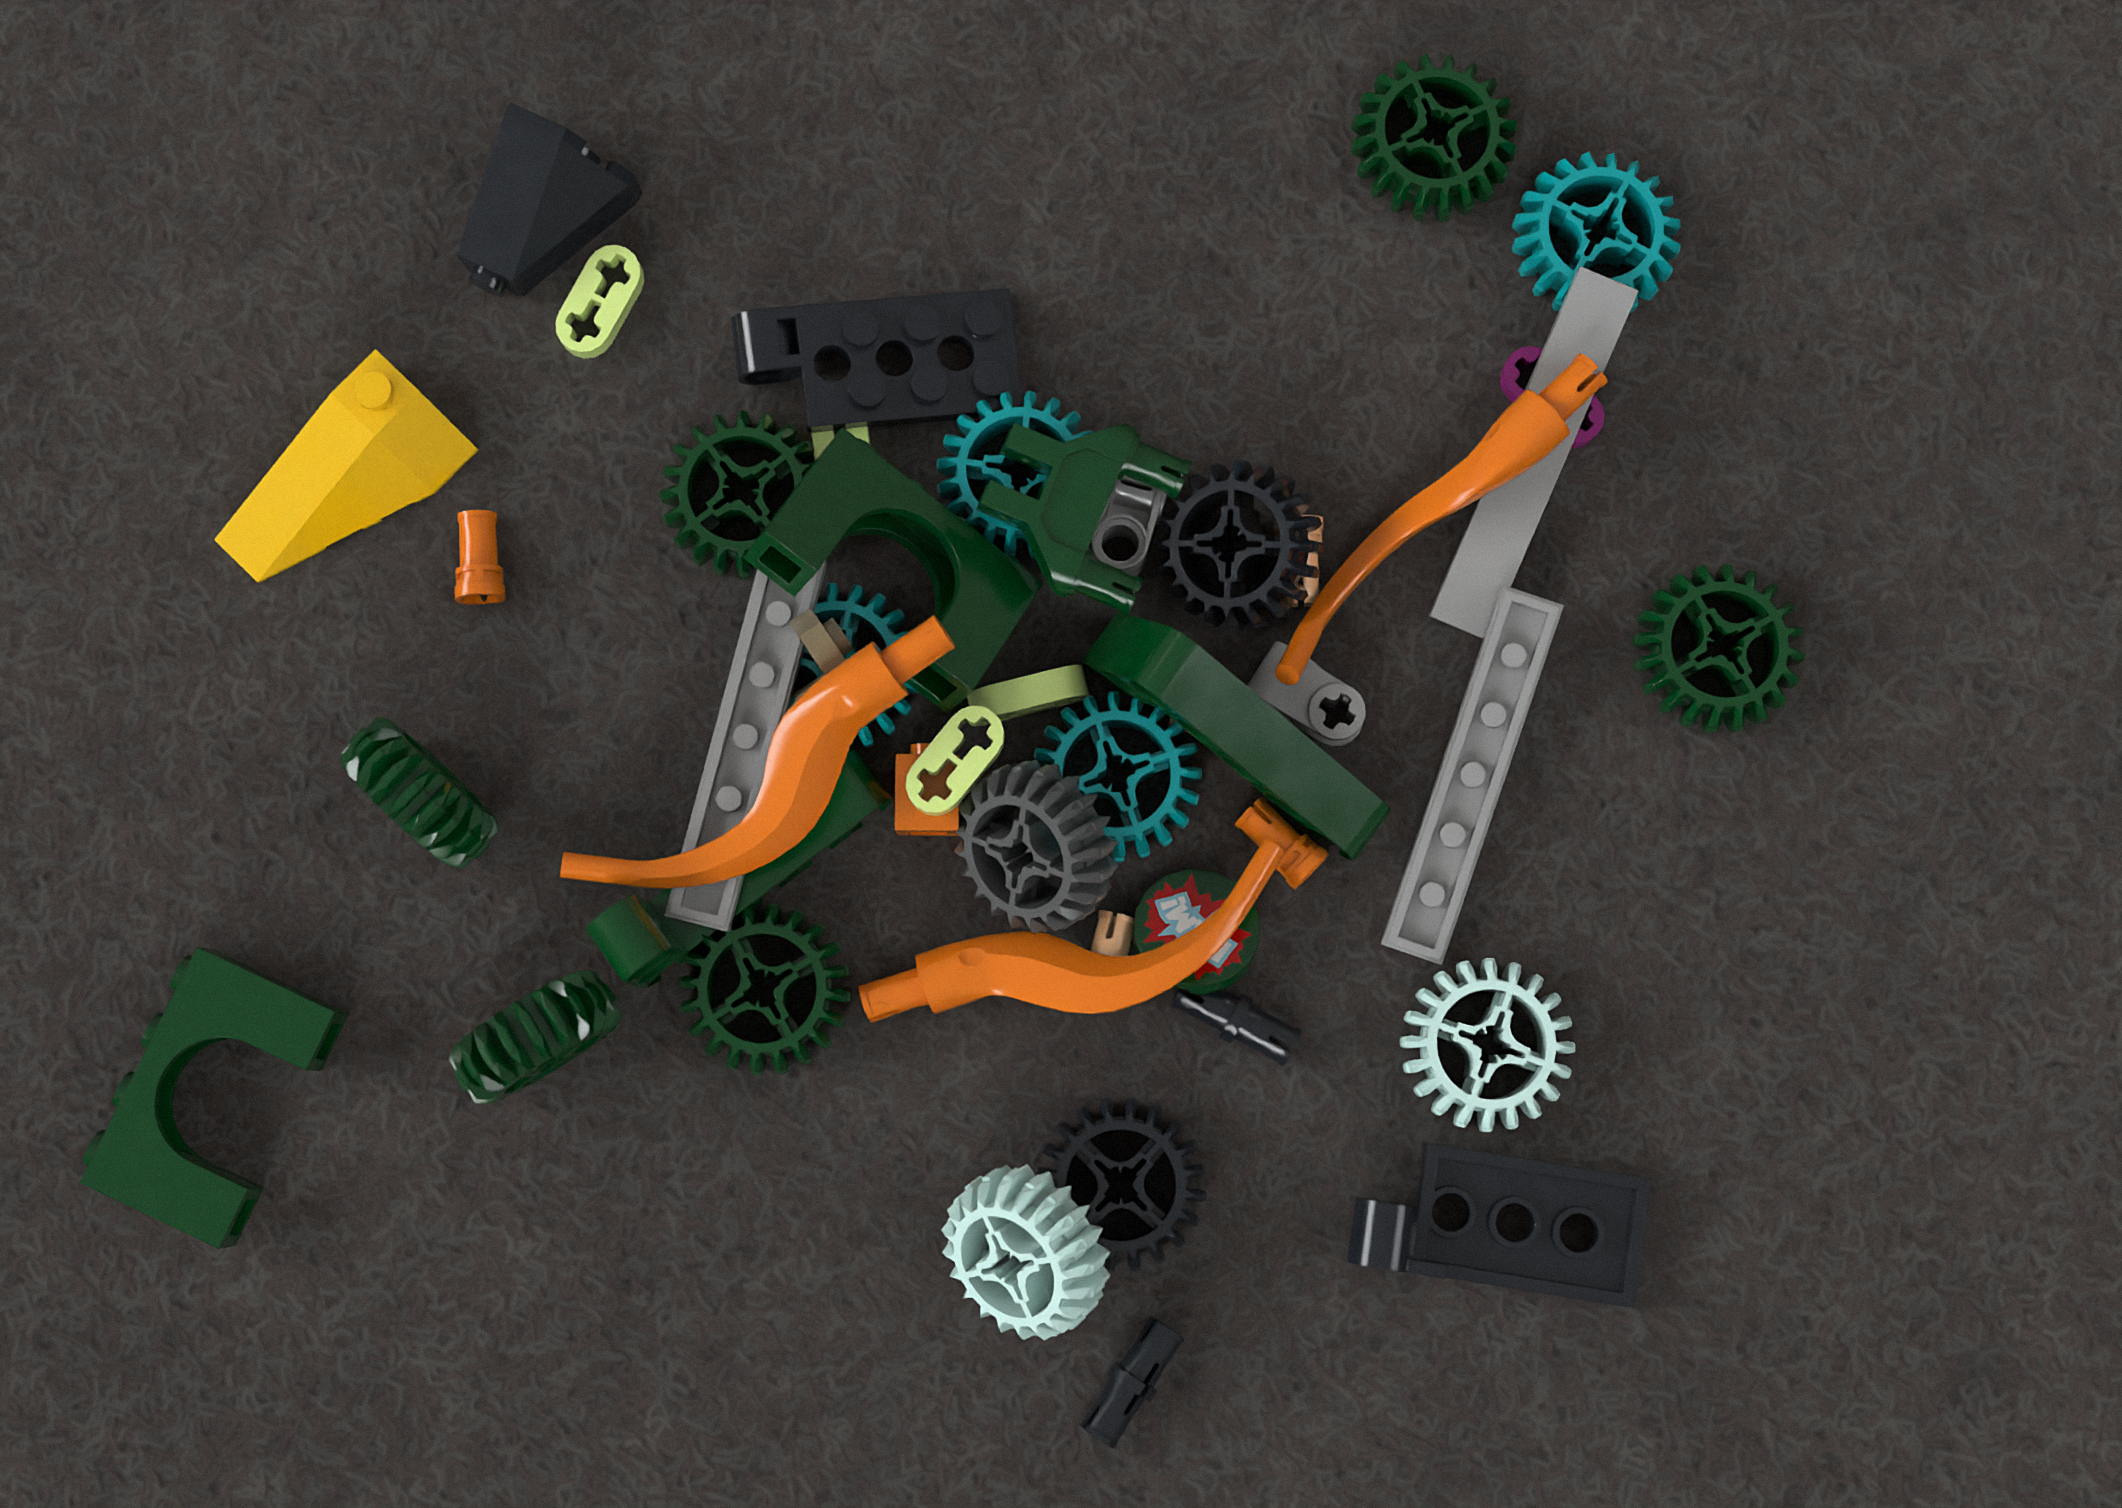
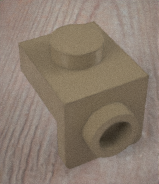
[789,608,854,701]

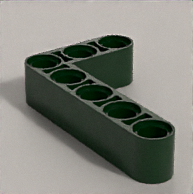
[1080,612,1391,862]
[585,750,894,989]

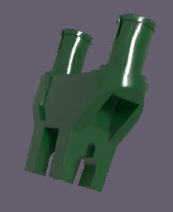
[976,423,1191,615]

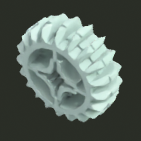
[1400,958,1575,1132]
[941,1164,1110,1341]

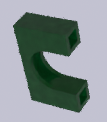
[743,427,1043,714]
[80,947,349,1249]

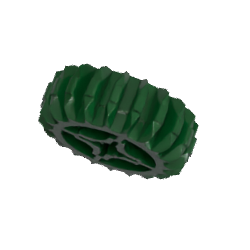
[1350,53,1518,222]
[659,410,814,580]
[1631,564,1806,734]
[340,717,499,868]
[678,903,852,1076]
[449,970,622,1104]

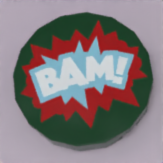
[1133,869,1260,994]

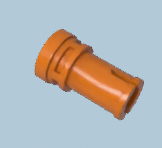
[454,509,506,605]
[1234,796,1330,890]

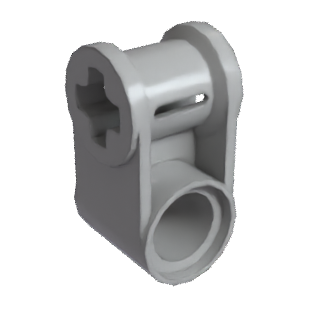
[1091,475,1168,576]
[1247,641,1366,746]

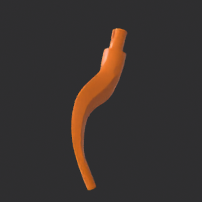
[1275,353,1608,685]
[560,615,956,888]
[858,840,1285,1023]

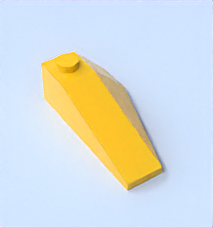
[214,349,478,583]

